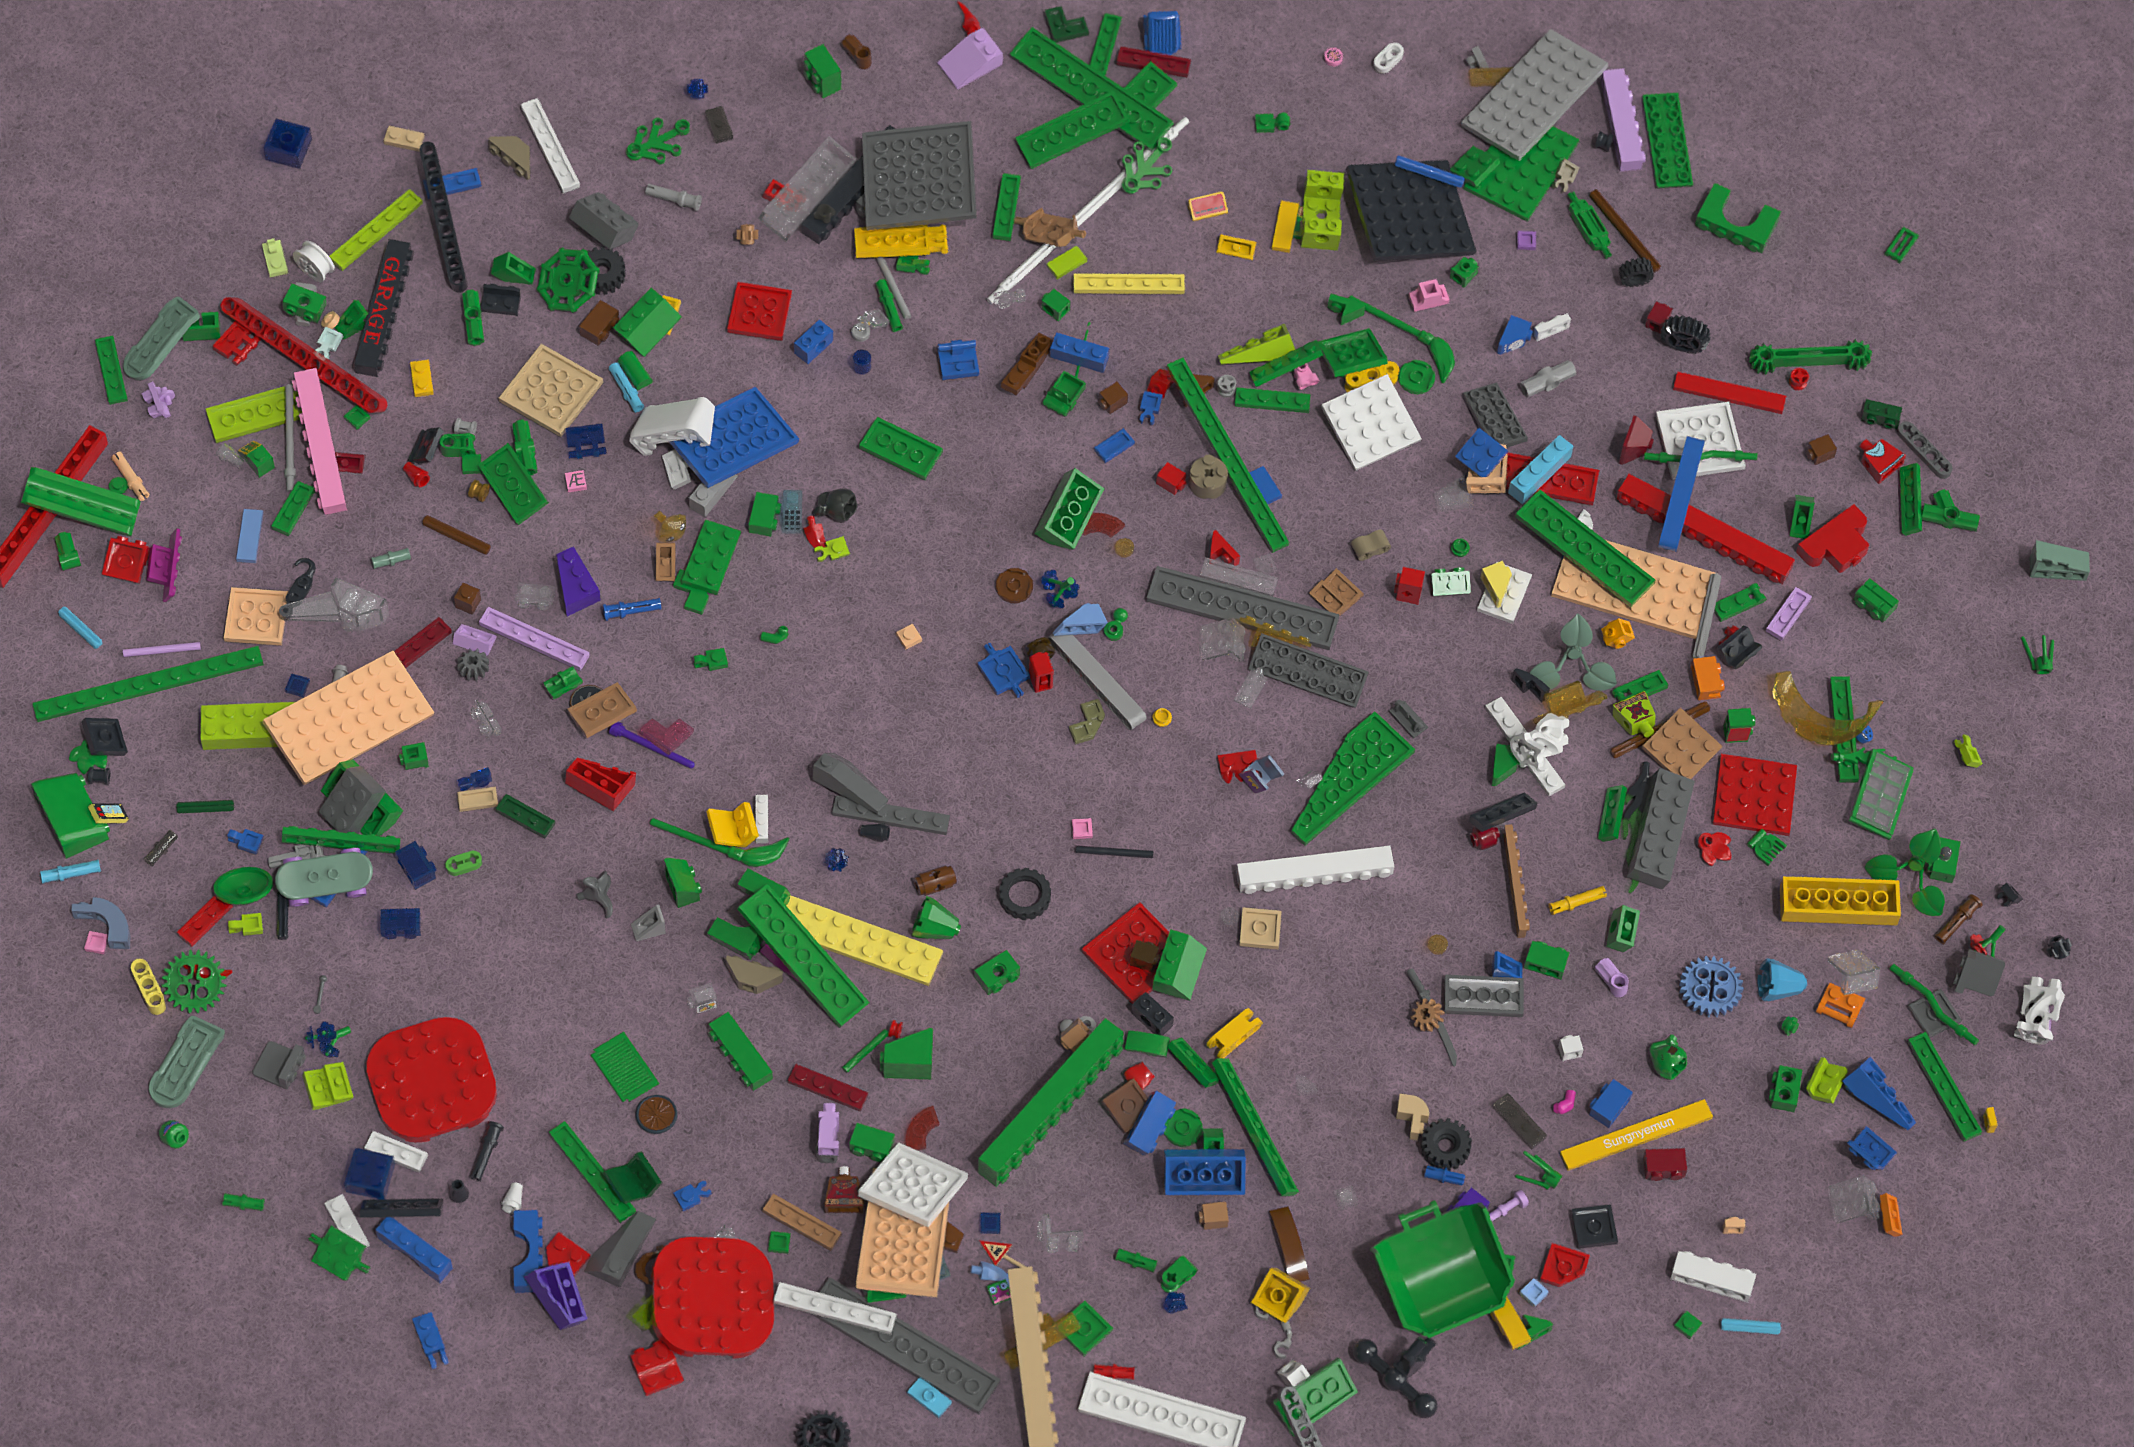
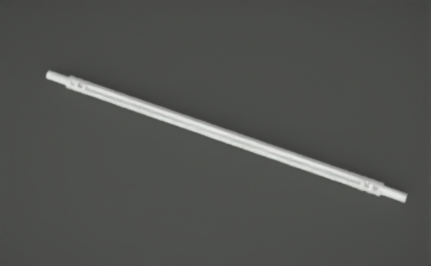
[987,117,1189,304]

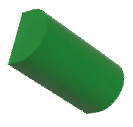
[618,351,653,391]

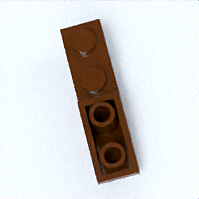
[1001,333,1053,396]

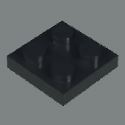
[81,718,128,756]
[1571,1204,1618,1249]

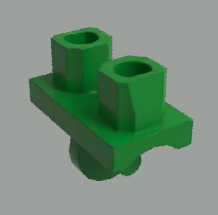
[543,666,583,700]

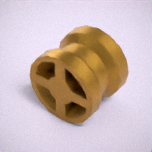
[468,479,490,502]

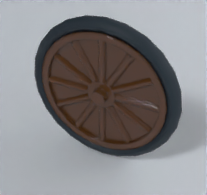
[636,1095,678,1134]

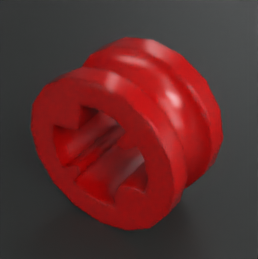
[889,1020,903,1039]

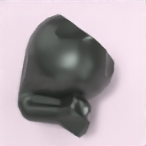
[813,488,858,522]

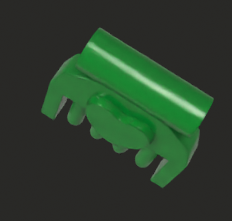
[1747,829,1787,866]

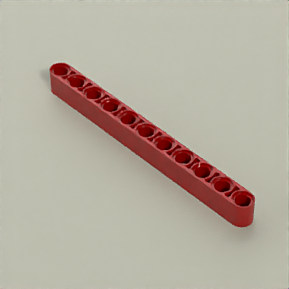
[221,297,388,413]

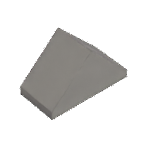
[631,905,666,941]

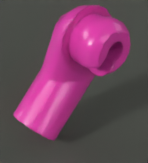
[1553,1090,1576,1114]

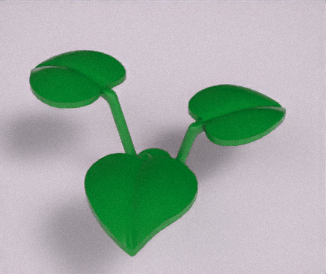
[1865,828,1945,916]

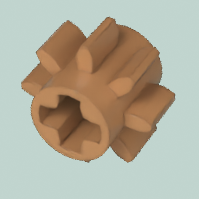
[736,224,758,244]

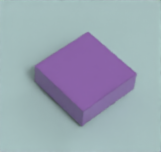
[1517,231,1536,250]

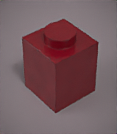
[1645,301,1673,334]

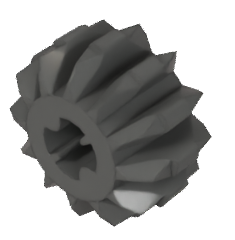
[457,648,490,681]

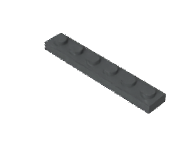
[832,795,950,835]

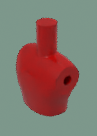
[1124,1061,1155,1090]

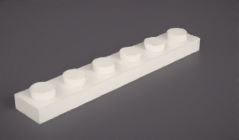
[521,98,580,193]
[1485,697,1565,796]
[774,1282,896,1335]

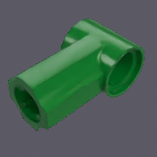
[55,532,81,571]

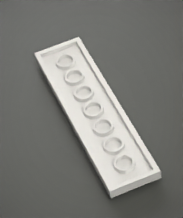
[1078,1372,1246,1447]

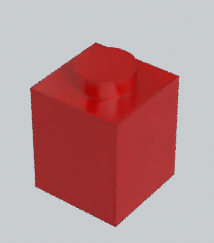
[1156,462,1187,495]

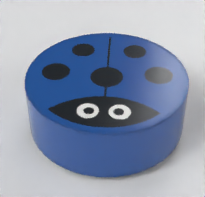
[1855,723,1873,743]

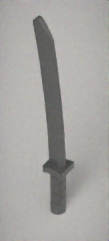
[1407,968,1457,1067]

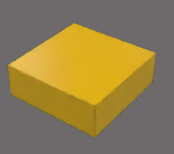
[1983,1107,1997,1133]

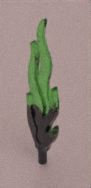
[1622,761,1651,894]

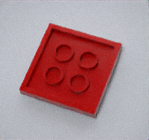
[727,282,792,341]

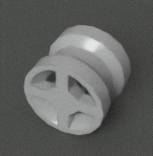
[1217,375,1236,398]

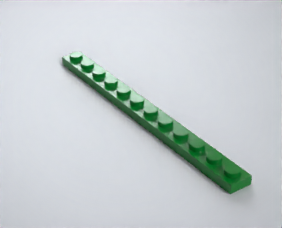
[1166,358,1289,553]
[33,646,264,722]

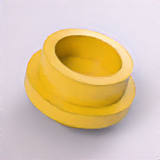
[1153,708,1172,727]

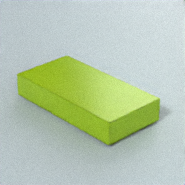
[1047,246,1087,279]

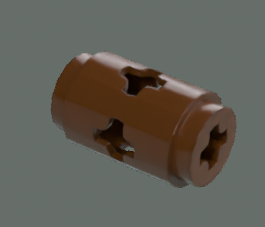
[913,865,957,896]

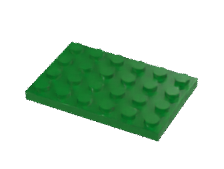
[1464,126,1580,222]

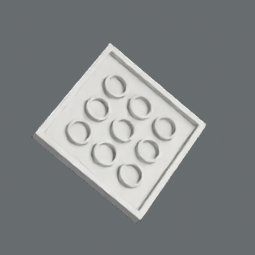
[1321,374,1421,471]
[1656,402,1745,479]
[858,1143,968,1227]

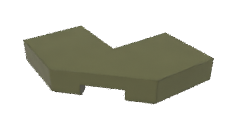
[1069,699,1105,745]

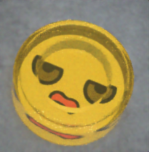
[1115,538,1134,558]
[1428,935,1448,955]

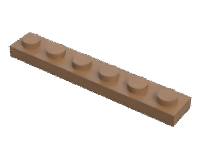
[1503,824,1530,938]

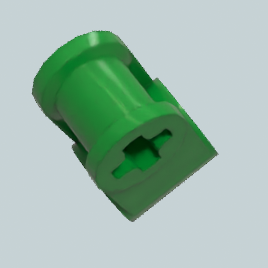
[440,433,476,457]
[1161,1255,1198,1293]

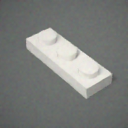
[364,1131,428,1173]
[324,1194,370,1248]

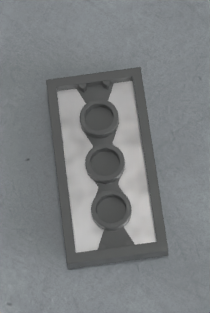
[1444,975,1524,1017]

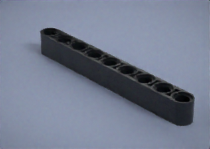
[419,141,468,293]

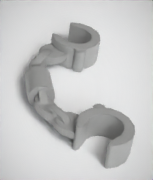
[1255,1306,1292,1359]

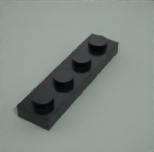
[1469,792,1538,832]

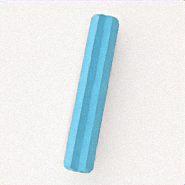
[58,607,102,649]
[1721,1318,1781,1334]

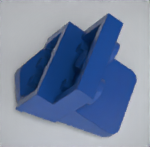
[1143,11,1181,55]

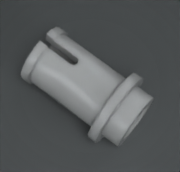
[333,665,348,682]

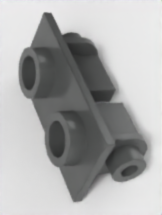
[1389,699,1429,738]

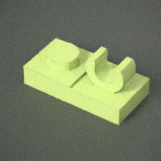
[262,239,288,277]

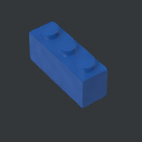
[1050,332,1109,373]
[1123,1091,1176,1156]

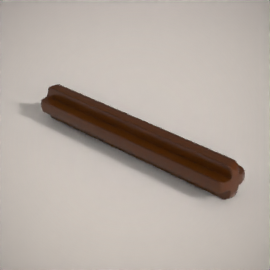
[422,515,491,555]

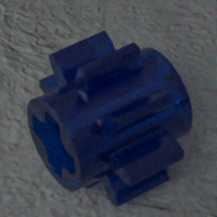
[687,79,708,98]
[824,847,849,872]

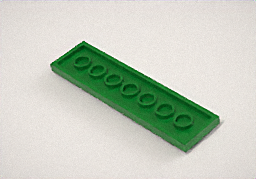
[1515,490,1656,607]
[737,884,870,1028]

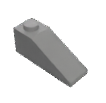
[689,475,738,517]

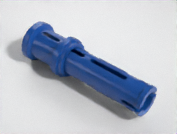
[602,598,661,621]

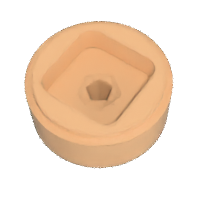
[321,311,340,329]

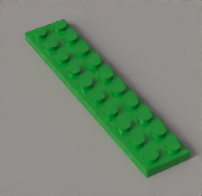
[1010,27,1174,151]

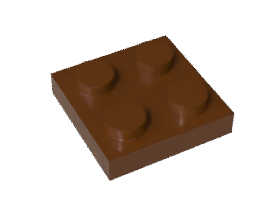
[1101,1078,1148,1133]

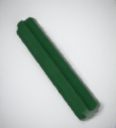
[176,800,235,814]

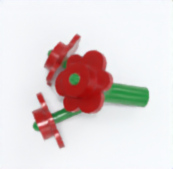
[1970,925,2006,957]

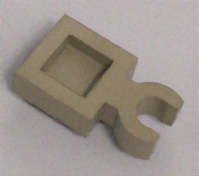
[1552,159,1580,193]

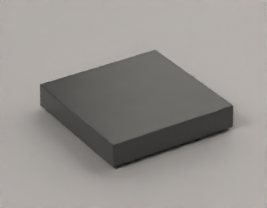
[1907,989,1962,1038]

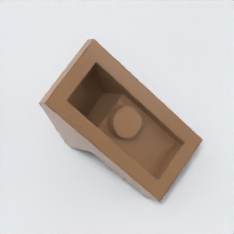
[656,542,676,581]

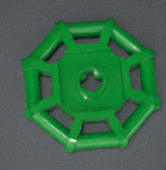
[536,247,600,313]

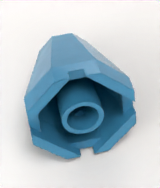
[1757,958,1807,1001]

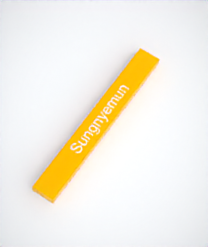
[1560,1099,1713,1171]

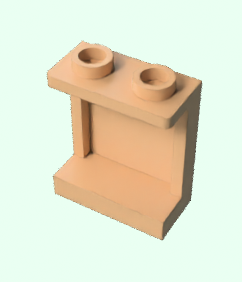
[1466,444,1508,493]

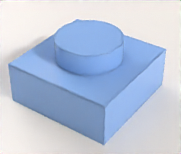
[1520,1279,1549,1307]

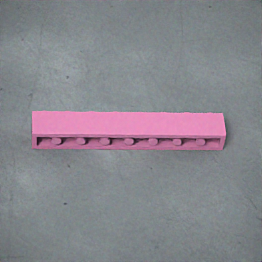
[292,368,347,515]

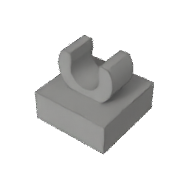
[1467,46,1489,71]

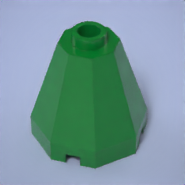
[912,896,961,939]

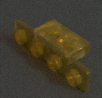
[1239,615,1313,648]
[1533,680,1607,725]
[1003,1312,1081,1369]

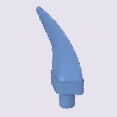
[970,1262,1010,1288]

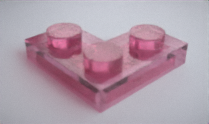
[639,718,694,755]

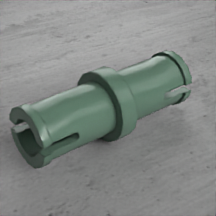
[371,548,411,569]

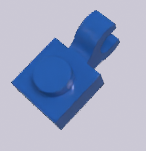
[227,829,264,855]

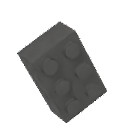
[569,192,639,249]
[319,766,386,834]

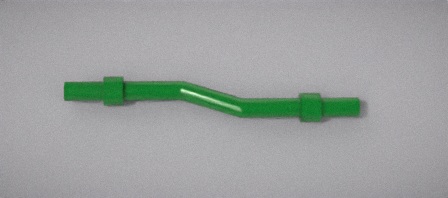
[1644,450,1758,463]
[1890,964,1979,1046]

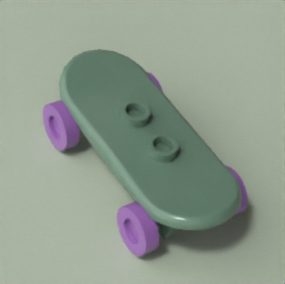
[275,848,373,907]

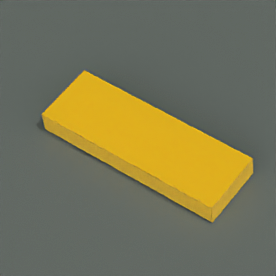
[1272,201,1299,253]

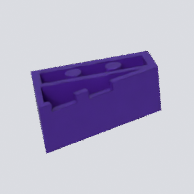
[556,546,601,616]
[524,1262,588,1330]

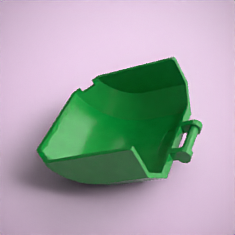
[1370,1200,1515,1338]

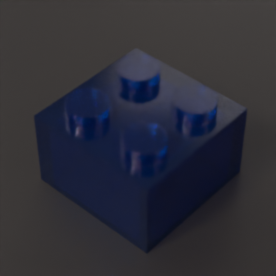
[263,118,312,169]
[344,1148,395,1199]

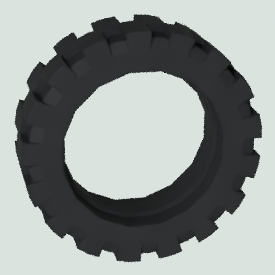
[999,868,1051,920]

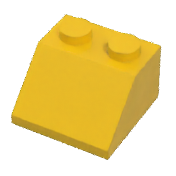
[1251,1268,1310,1323]

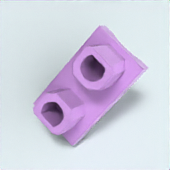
[142,382,175,418]

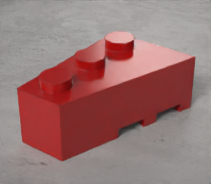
[565,757,636,811]

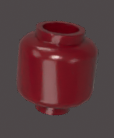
[1470,827,1500,850]

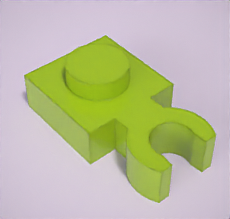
[814,536,850,562]

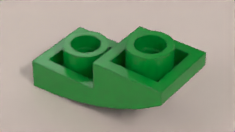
[1125,1030,1170,1057]

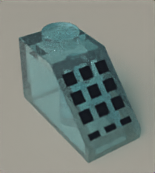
[783,490,803,534]

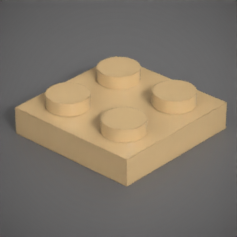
[1240,908,1281,949]

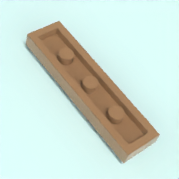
[763,1194,842,1251]

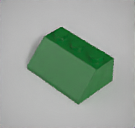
[613,287,682,357]
[1152,929,1207,1001]

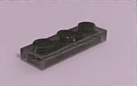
[1492,1093,1547,1150]

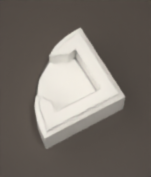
[1578,510,1593,529]

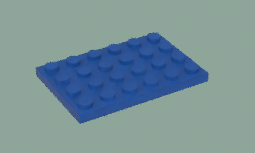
[670,387,799,488]

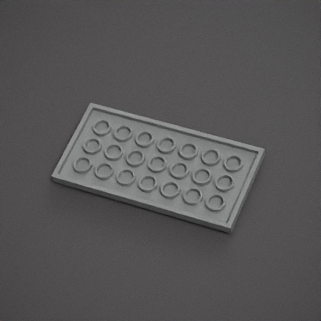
[1461,29,1608,161]

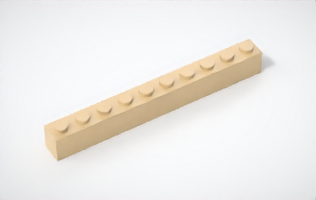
[1008,1266,1058,1447]

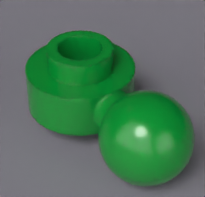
[1104,608,1128,641]

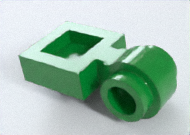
[1255,113,1291,133]

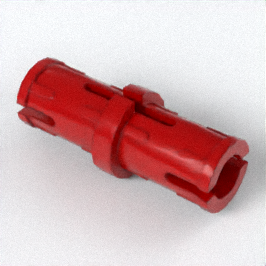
[1094,1364,1135,1380]

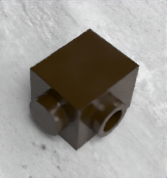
[1130,940,1161,972]

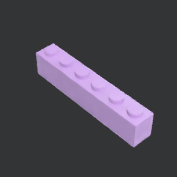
[1601,69,1645,171]

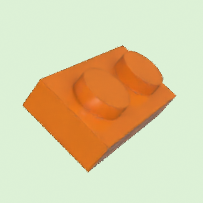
[1880,1193,1902,1237]

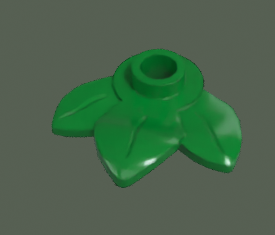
[69,739,107,774]

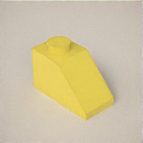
[1480,561,1512,608]

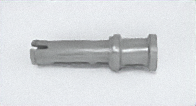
[645,183,702,211]

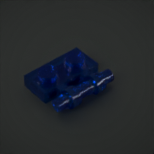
[565,423,607,460]

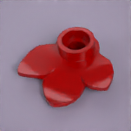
[1698,832,1731,866]

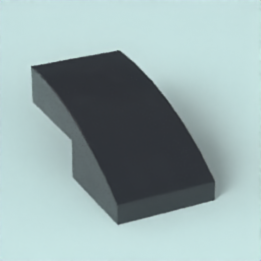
[1511,668,1550,703]

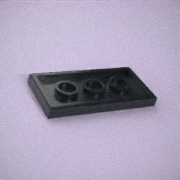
[360,1198,444,1218]

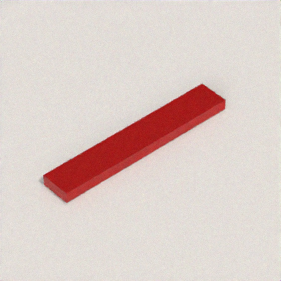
[1673,371,1786,414]

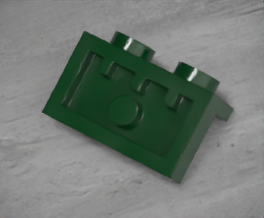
[1861,399,1903,429]

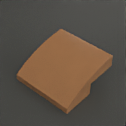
[1309,568,1364,616]

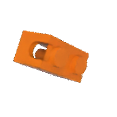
[1691,656,1725,701]

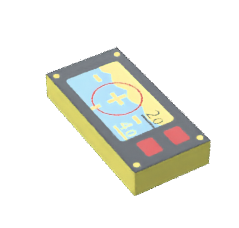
[88,803,129,823]

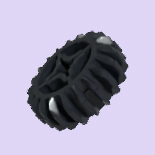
[1661,315,1711,354]
[796,1409,851,1447]

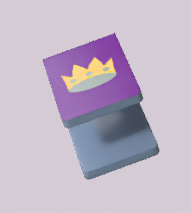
[1239,755,1284,794]

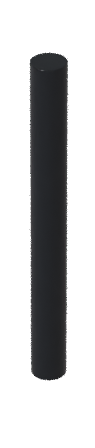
[1076,845,1154,858]

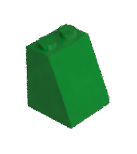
[880,1028,933,1080]

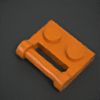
[1816,982,1866,1028]

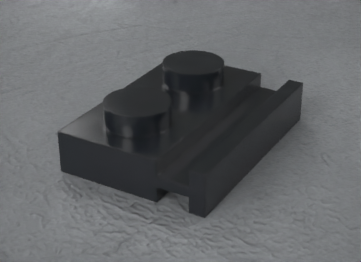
[407,427,444,464]

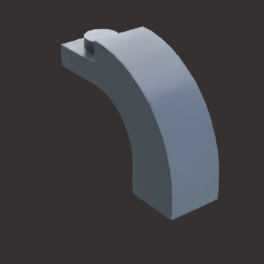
[72,897,131,949]

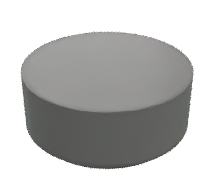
[851,323,870,342]

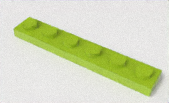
[329,189,423,271]

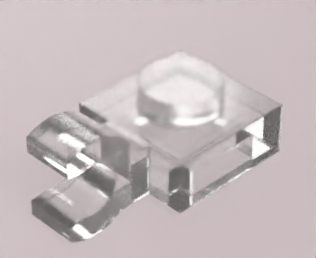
[854,309,889,331]

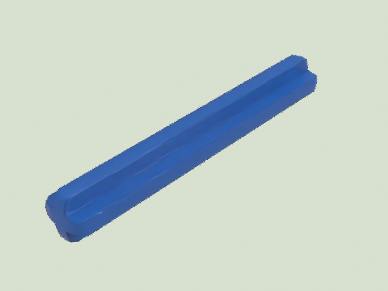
[1395,155,1464,187]

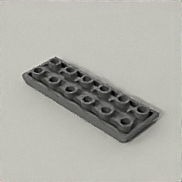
[1249,633,1369,708]

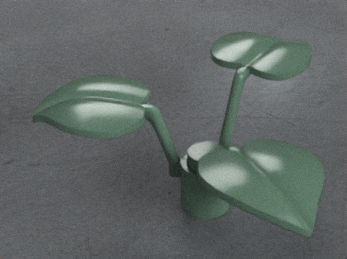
[1529,613,1617,691]

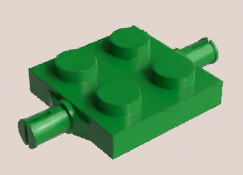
[308,1226,370,1281]

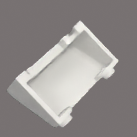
[630,397,715,456]

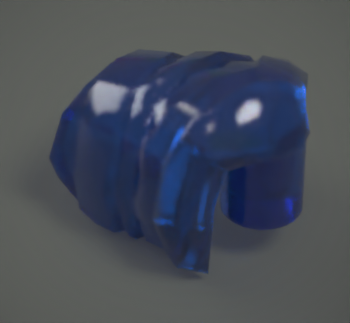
[1163,1292,1188,1314]

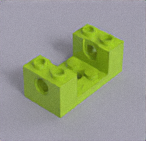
[1301,170,1344,250]

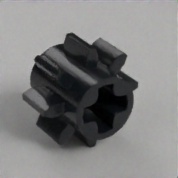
[2047,935,2072,959]

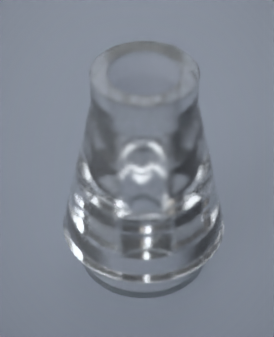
[216,443,245,469]

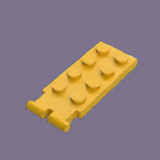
[854,224,948,258]

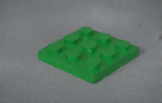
[1318,328,1388,377]

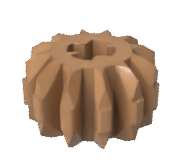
[1411,998,1445,1032]

